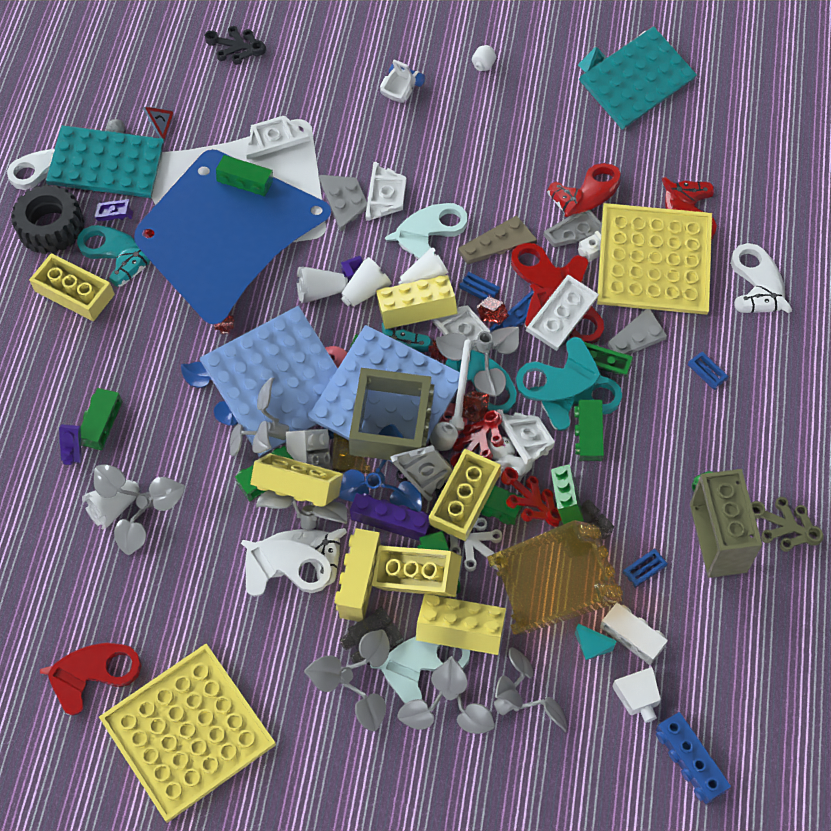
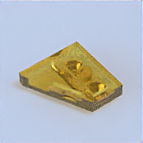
[332,433,370,474]

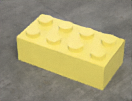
[29,253,115,322]
[376,275,458,329]
[429,448,501,541]
[250,453,343,507]
[334,528,381,623]
[372,546,462,597]
[416,594,506,655]

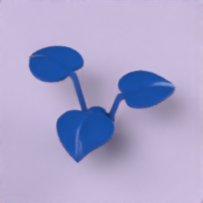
[181,362,238,426]
[338,424,422,512]

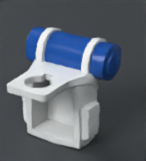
[380,60,425,103]

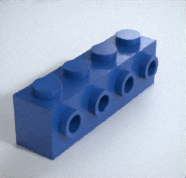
[656,712,731,804]

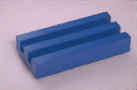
[459,272,500,304]
[688,352,729,390]
[622,548,668,588]

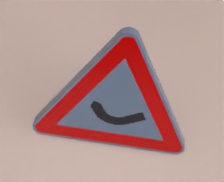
[143,106,174,140]

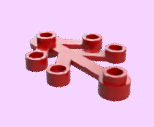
[450,410,504,468]
[501,467,562,527]

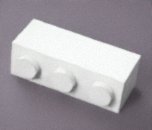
[600,603,668,665]

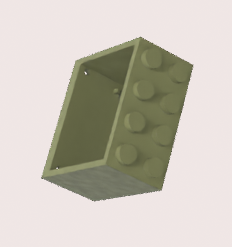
[349,367,435,461]
[689,469,762,578]

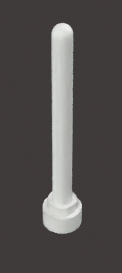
[449,339,472,430]

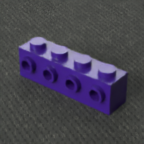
[350,493,432,541]

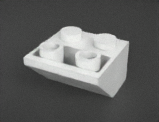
[286,429,331,468]

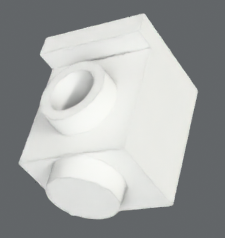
[578,231,601,262]

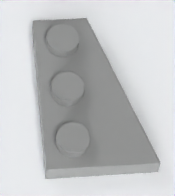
[543,210,602,247]
[608,309,667,355]

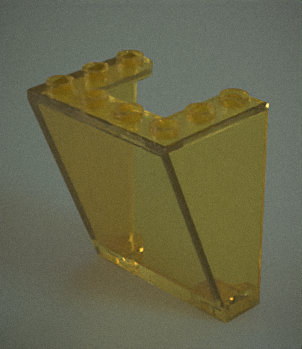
[487,520,623,635]

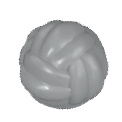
[107,119,125,133]

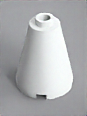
[398,247,451,285]
[341,257,392,307]
[297,267,348,303]
[82,480,140,529]

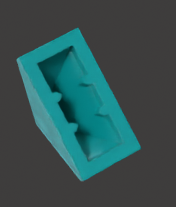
[578,47,607,73]
[575,623,617,660]

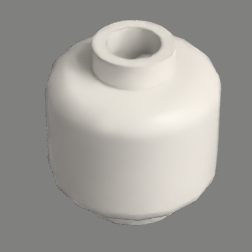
[472,45,496,71]
[430,422,458,451]

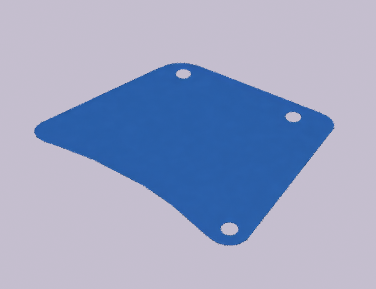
[134,149,331,324]

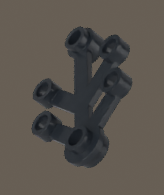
[204,26,266,65]

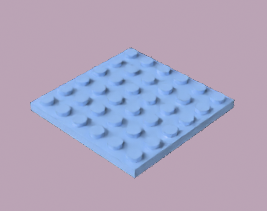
[200,305,338,457]
[308,325,460,463]

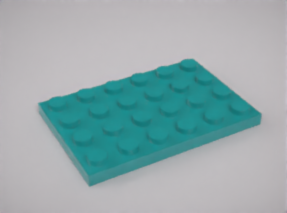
[579,26,697,130]
[46,125,164,198]

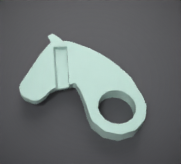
[385,203,467,259]
[370,636,470,704]

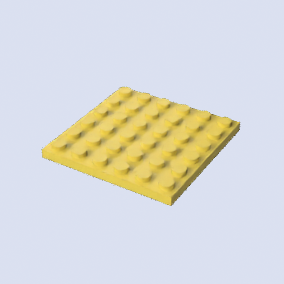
[597,203,712,315]
[99,644,276,823]

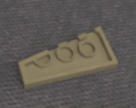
[458,215,537,264]

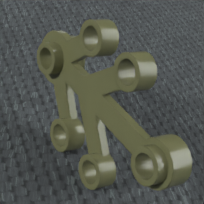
[751,497,824,552]

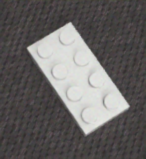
[526,275,599,351]

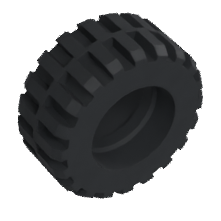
[11,185,84,254]

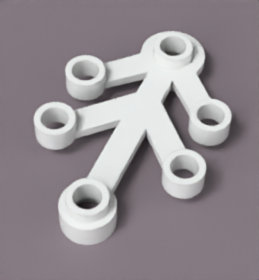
[447,517,507,572]

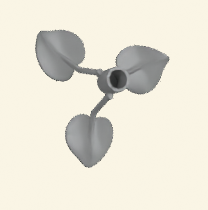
[436,327,519,397]
[230,377,289,456]
[94,464,185,555]
[256,468,347,530]
[304,629,390,731]
[494,647,567,733]
[397,656,495,734]

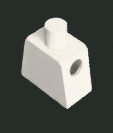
[612,667,661,723]

